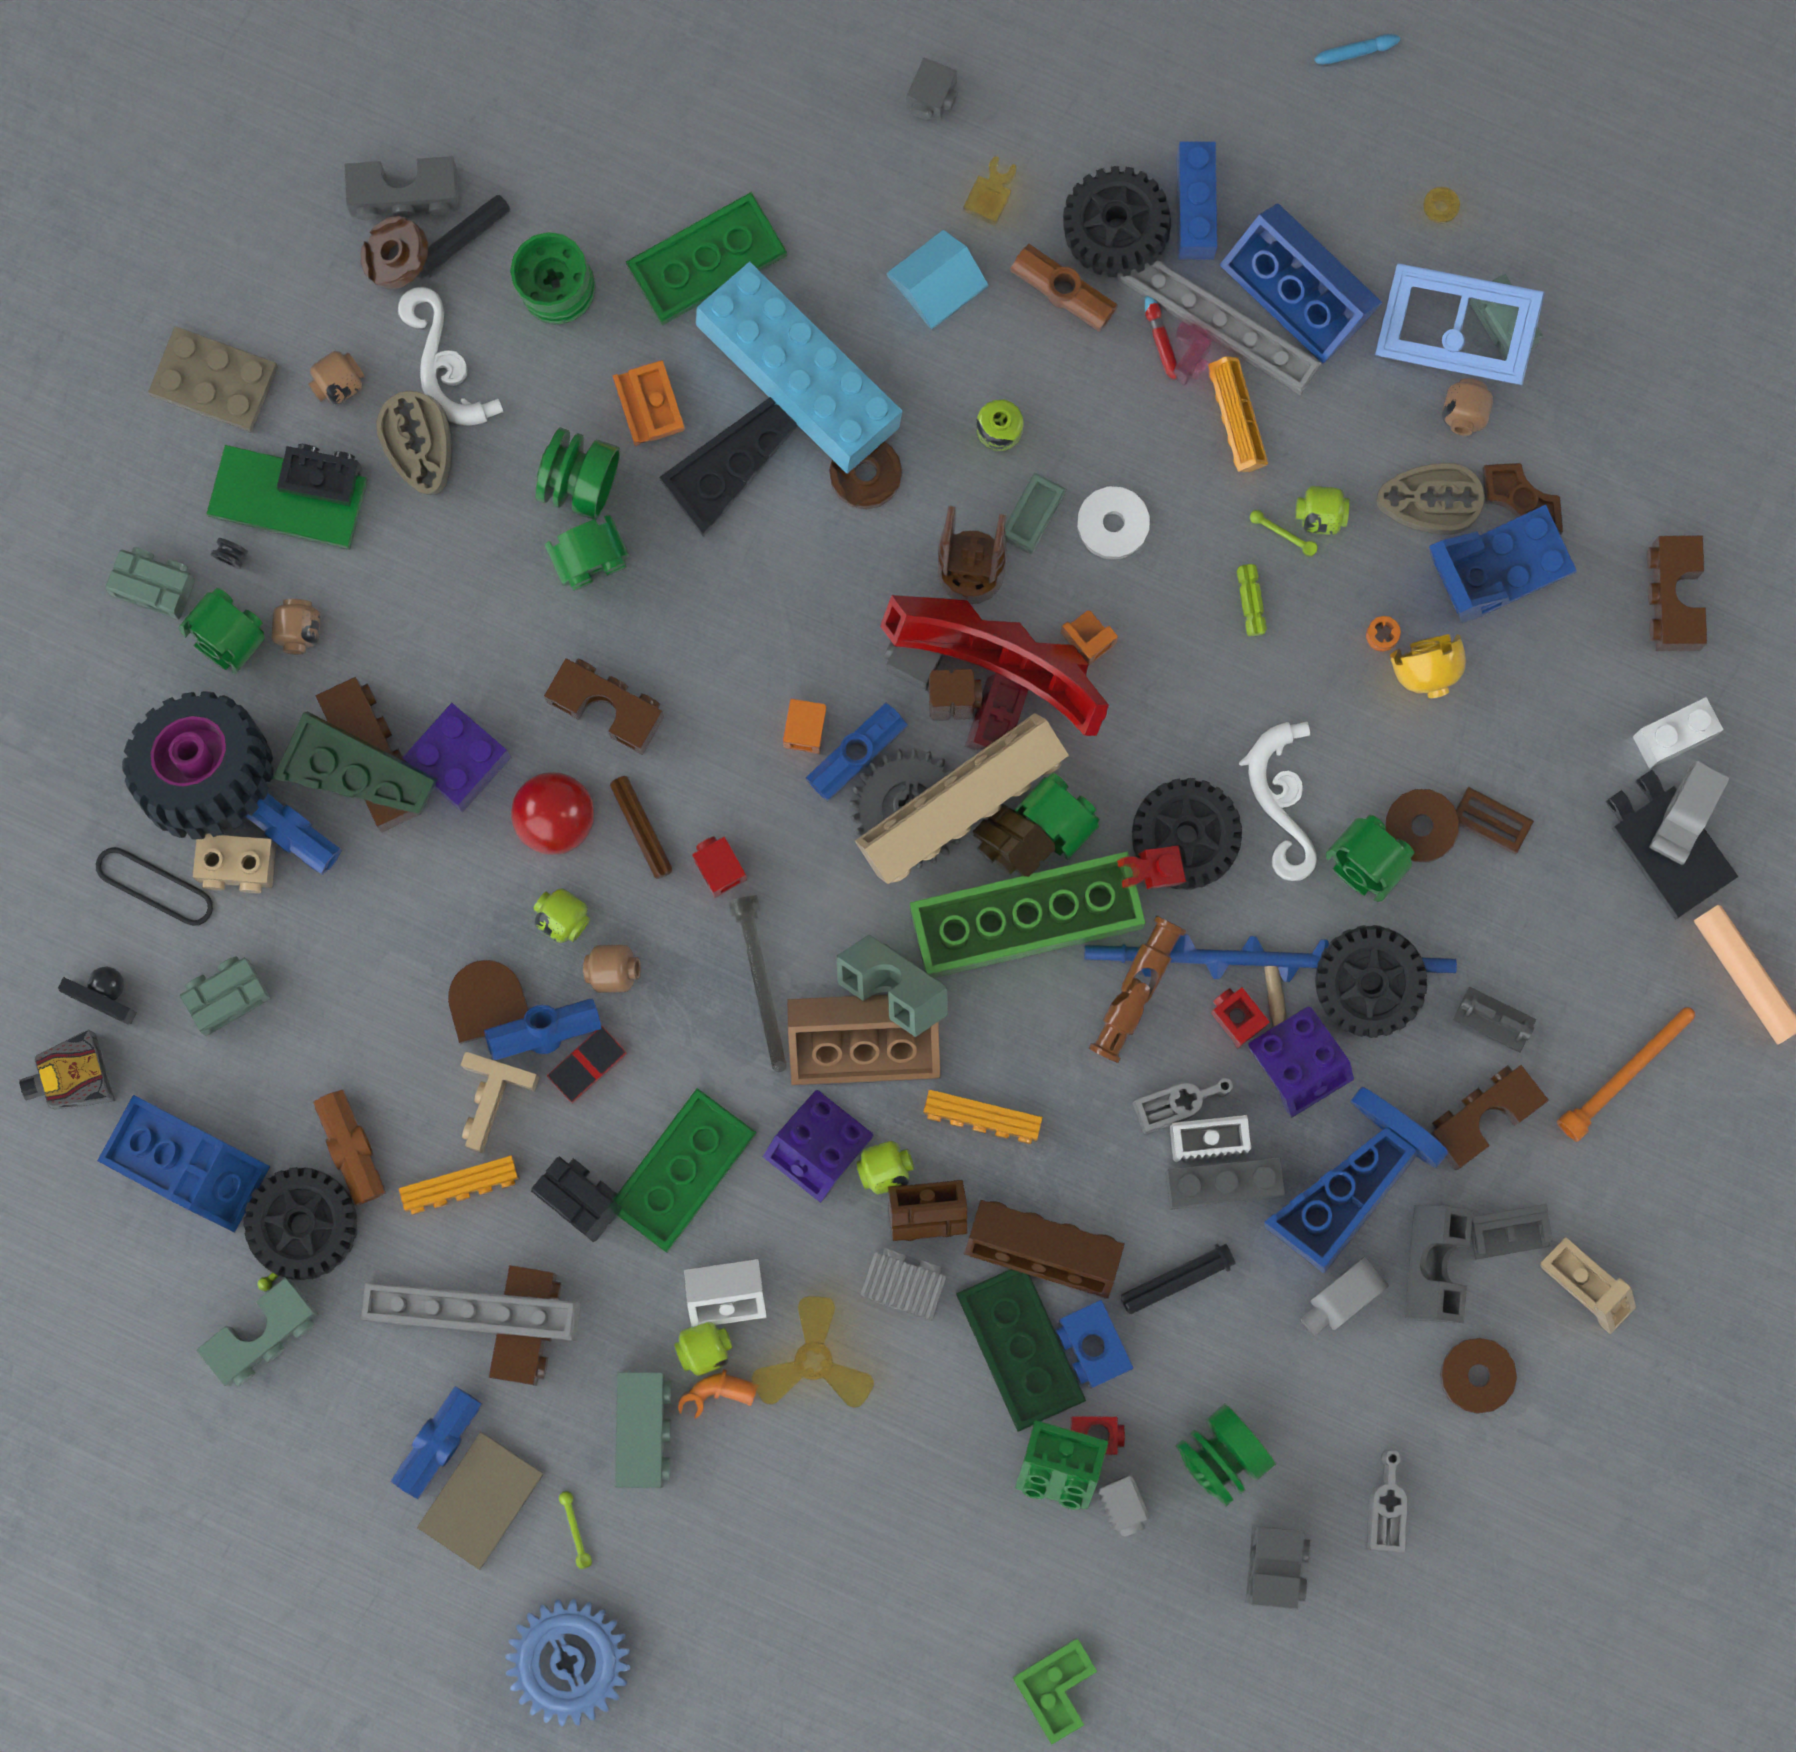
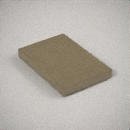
[417,1432,544,1570]

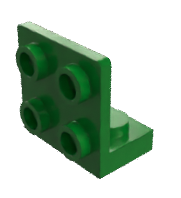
[1015,1420,1108,1510]

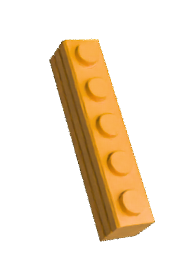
[1208,356,1269,472]
[923,1089,1043,1144]
[398,1155,520,1215]

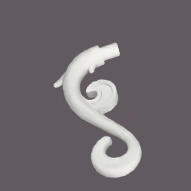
[398,287,503,426]
[1239,721,1318,882]

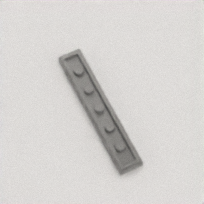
[1118,260,1321,396]
[360,1282,581,1341]

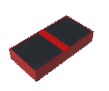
[547,1026,627,1104]

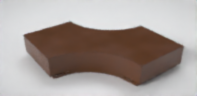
[1482,463,1563,535]

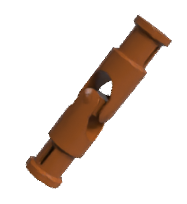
[1089,915,1186,1063]

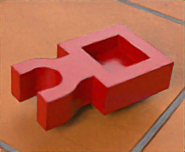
[1117,846,1186,889]

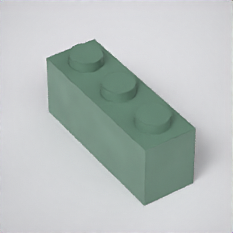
[615,1372,672,1488]

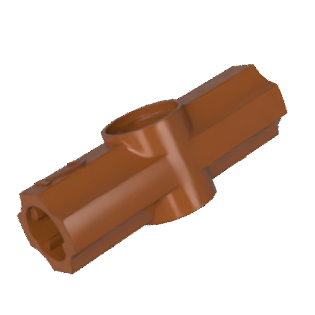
[1010,243,1118,332]
[313,1089,386,1206]

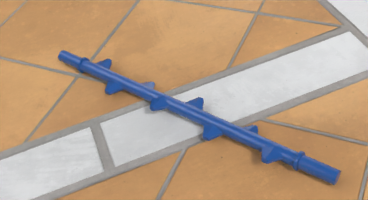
[1084,934,1457,982]

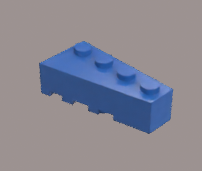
[1264,1127,1417,1274]

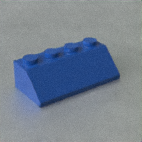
[1219,203,1382,364]

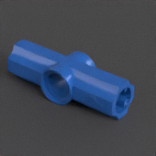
[805,703,908,802]
[245,793,342,875]
[484,998,601,1061]
[391,1386,482,1499]

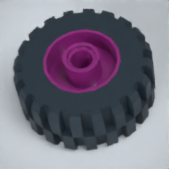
[122,691,274,839]

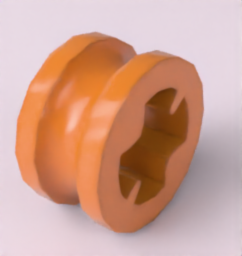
[1366,616,1401,652]

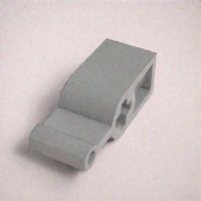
[1649,760,1730,865]
[1132,1079,1234,1135]
[1366,1451,1408,1552]

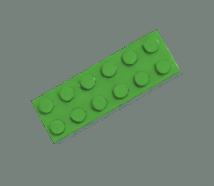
[910,851,1146,978]

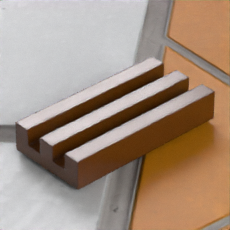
[1456,787,1534,855]

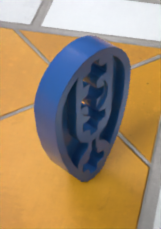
[1350,1086,1449,1168]

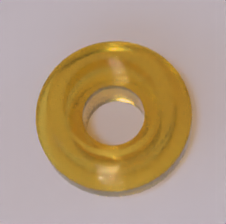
[1423,187,1460,223]

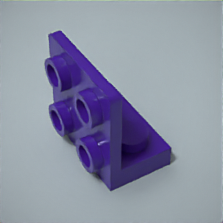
[1248,1007,1354,1118]
[762,1090,874,1203]

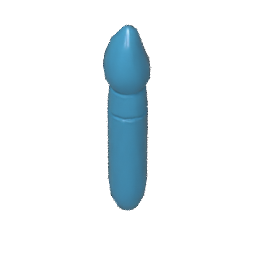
[1315,34,1401,65]

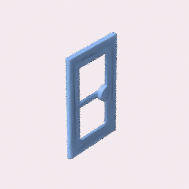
[1375,263,1545,386]

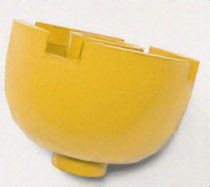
[1390,634,1466,698]

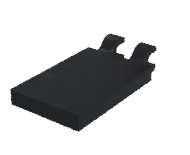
[1605,770,1738,920]

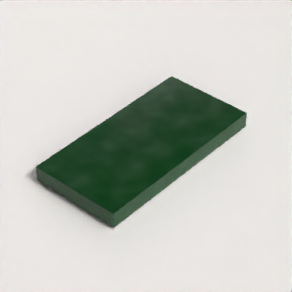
[956,1269,1086,1432]

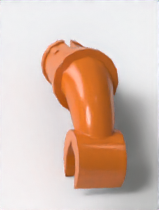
[678,1369,758,1419]

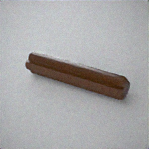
[610,776,672,879]

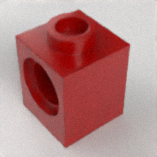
[692,836,747,898]
[1070,1416,1125,1455]

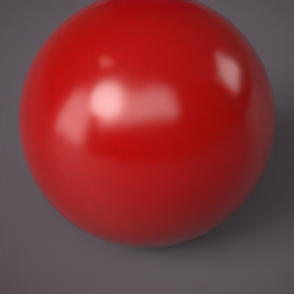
[511,772,594,855]

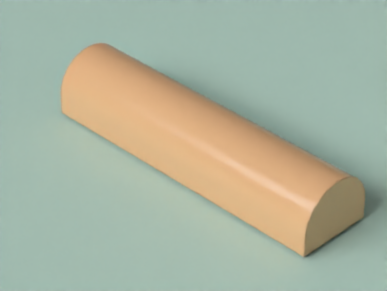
[1694,905,1796,1045]

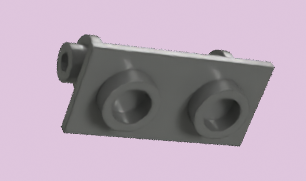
[1453,986,1537,1053]

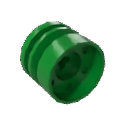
[510,232,596,325]
[535,427,620,519]
[1175,1404,1276,1507]

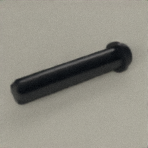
[417,195,510,280]
[1120,1243,1236,1314]

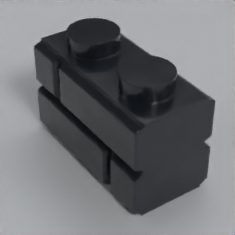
[531,1156,622,1242]

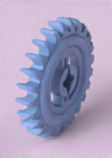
[505,1598,631,1726]

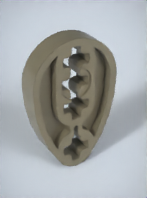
[376,391,452,495]
[1376,463,1484,535]

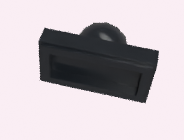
[58,966,137,1025]

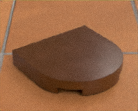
[448,960,528,1044]

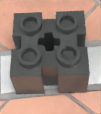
[1245,1526,1310,1609]

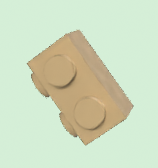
[193,834,277,893]

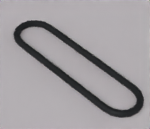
[95,847,213,926]

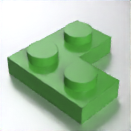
[1012,1638,1097,1745]

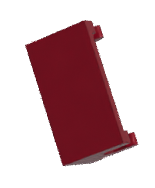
[965,673,1029,750]

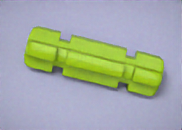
[1237,564,1267,636]

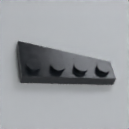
[660,397,798,537]

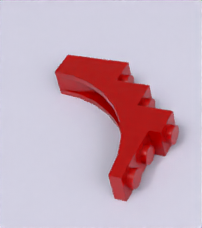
[880,595,1109,736]

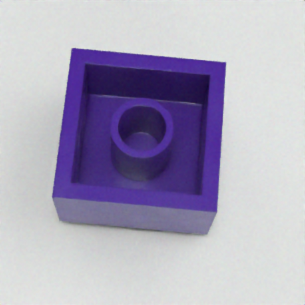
[402,702,511,813]

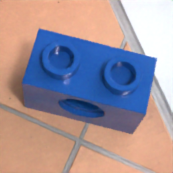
[1056,1300,1134,1389]

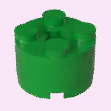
[544,515,630,591]
[179,587,265,674]
[1014,772,1100,860]
[1325,814,1414,902]

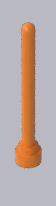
[1557,1007,1695,1142]

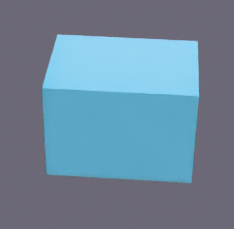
[887,230,988,330]

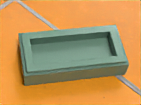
[1005,472,1066,555]

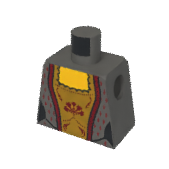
[19,1030,115,1110]

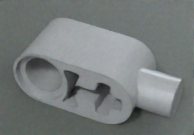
[1300,1256,1389,1336]

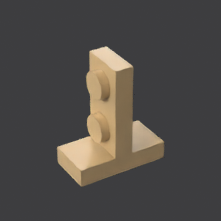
[461,1051,539,1153]
[1540,1237,1636,1334]

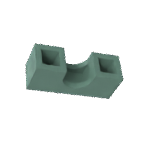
[836,935,948,1037]
[196,1278,319,1387]

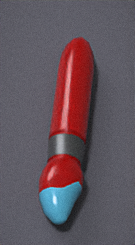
[1145,296,1178,380]

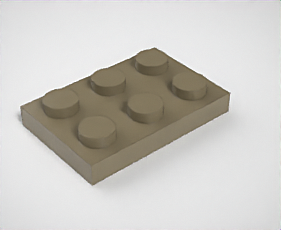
[148,326,278,433]

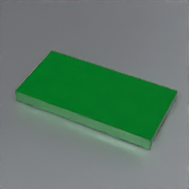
[626,192,788,325]
[206,445,368,550]
[614,1088,757,1253]

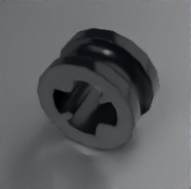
[210,538,248,569]

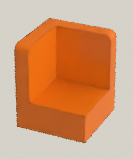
[1060,610,1118,665]
[783,698,826,754]

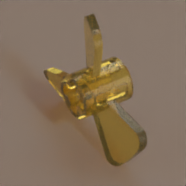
[752,1296,874,1408]

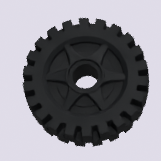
[1063,166,1171,277]
[1132,778,1242,890]
[1315,925,1428,1038]
[243,1167,358,1280]

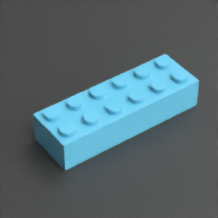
[696,262,903,474]

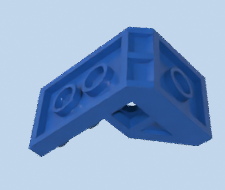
[1429,505,1577,623]
[97,1095,270,1233]

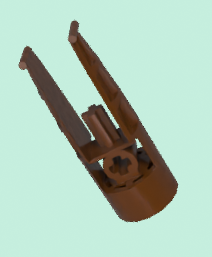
[938,506,1007,604]

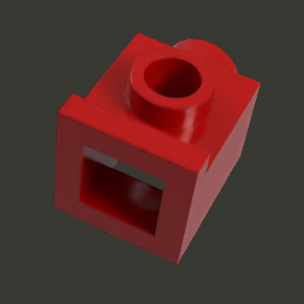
[1211,987,1270,1049]

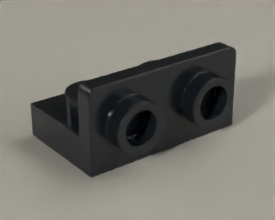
[277,444,362,506]

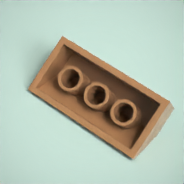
[787,994,940,1085]

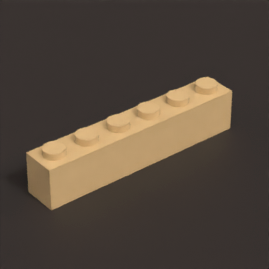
[855,713,1069,884]

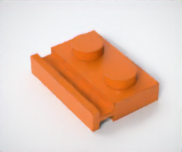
[612,360,685,446]

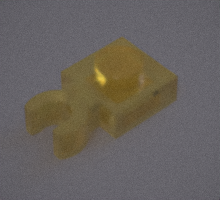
[963,156,1016,226]

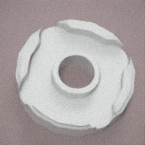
[1077,486,1150,560]

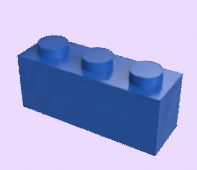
[1176,142,1217,260]

